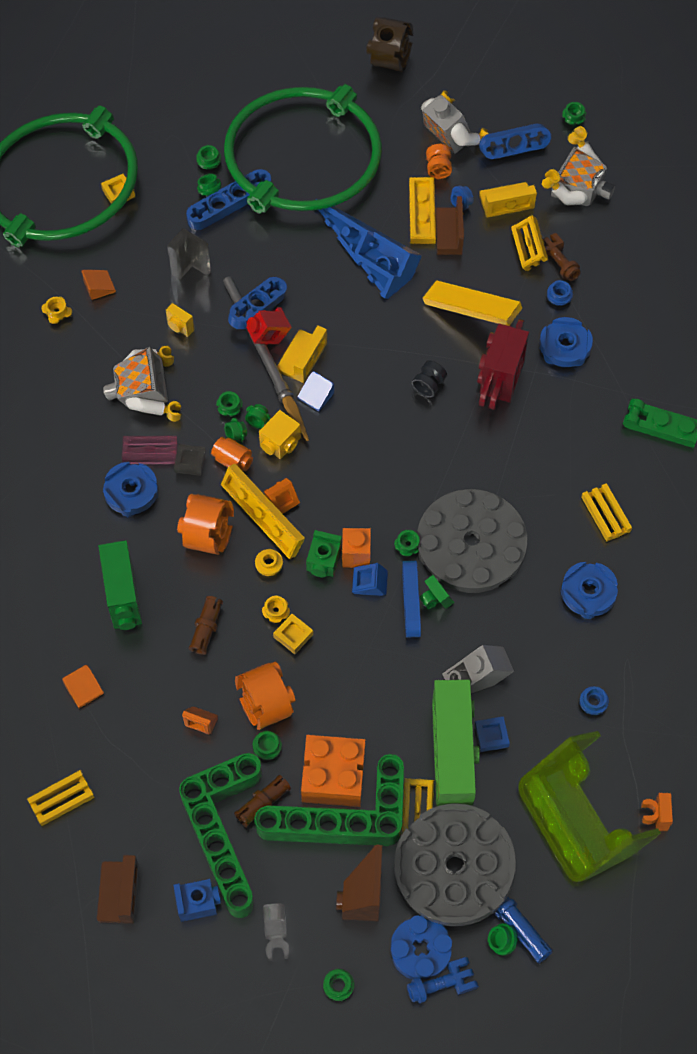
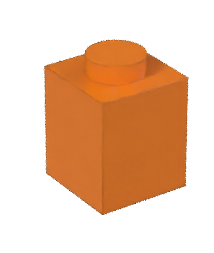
[342,528,371,568]

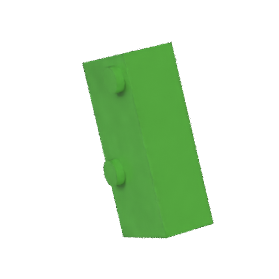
[432,680,479,807]

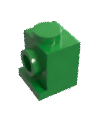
[306,530,342,577]

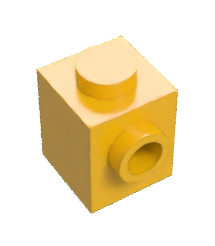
[259,410,301,459]

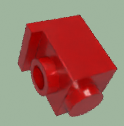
[246,307,292,344]

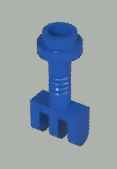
[407,957,479,1003]

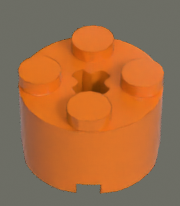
[177,494,234,555]
[235,661,296,730]

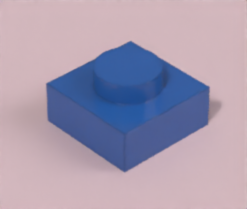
[474,716,510,752]

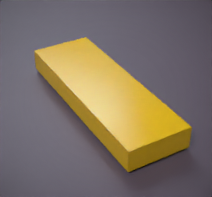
[409,177,436,244]

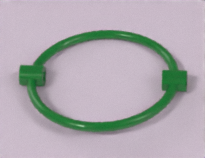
[224,84,382,214]
[0,105,138,248]

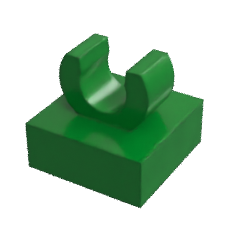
[419,575,455,610]

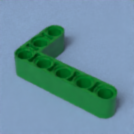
[179,753,262,918]
[255,754,404,846]

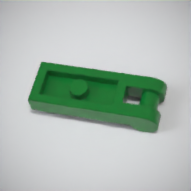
[623,399,697,448]

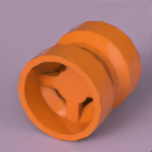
[426,144,452,179]

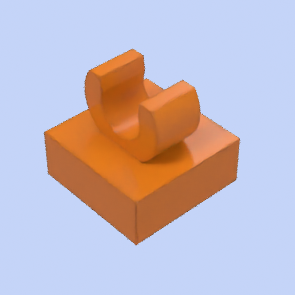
[264,478,300,514]
[641,793,673,831]

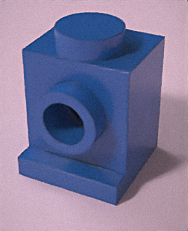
[174,879,221,922]

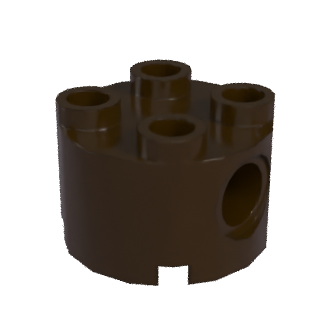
[366,17,413,72]

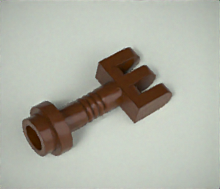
[534,233,581,281]

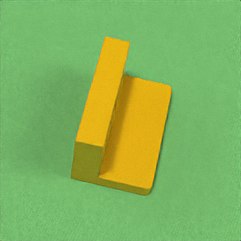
[479,182,537,218]
[277,325,327,383]

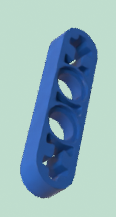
[186,169,271,230]

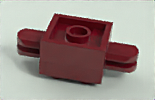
[477,319,529,410]

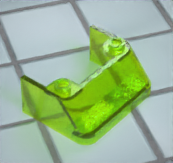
[518,731,661,882]

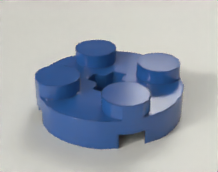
[539,317,593,367]
[103,462,158,517]
[561,562,618,619]
[391,915,452,979]

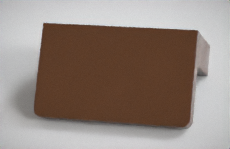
[435,196,464,255]
[97,855,139,923]

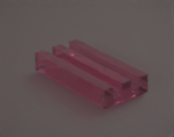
[122,436,178,464]

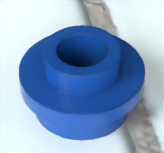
[451,185,473,211]
[547,280,573,306]
[580,686,609,715]

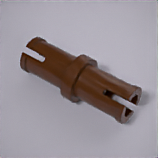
[188,596,223,655]
[234,775,291,827]

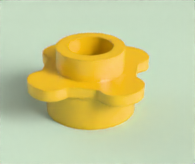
[41,297,72,324]

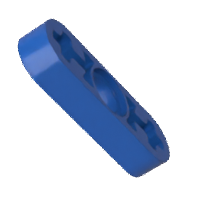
[479,123,551,159]
[228,277,287,329]
[402,561,421,638]

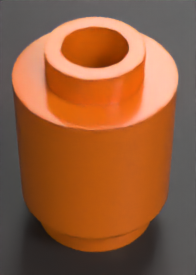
[211,437,253,471]

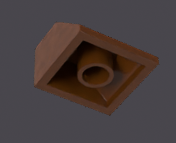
[336,845,382,921]

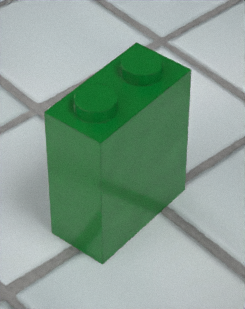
[98,540,142,630]

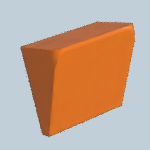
[81,270,116,300]
[62,665,104,708]
[182,706,218,735]

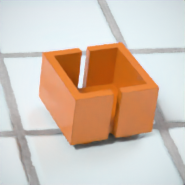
[301,735,365,807]

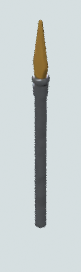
[223,276,309,441]

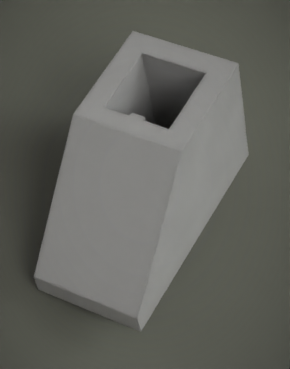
[442,645,514,693]

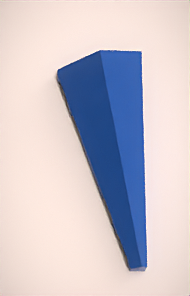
[316,199,422,299]

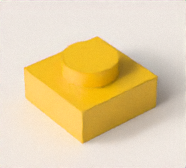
[101,174,135,204]
[166,303,194,337]
[273,614,314,654]

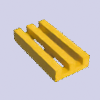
[511,215,548,271]
[581,483,632,542]
[27,770,95,826]
[401,778,434,836]

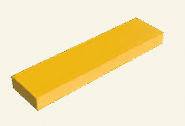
[423,280,522,326]
[221,464,305,559]

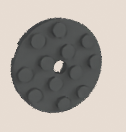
[417,489,527,593]
[394,804,516,926]

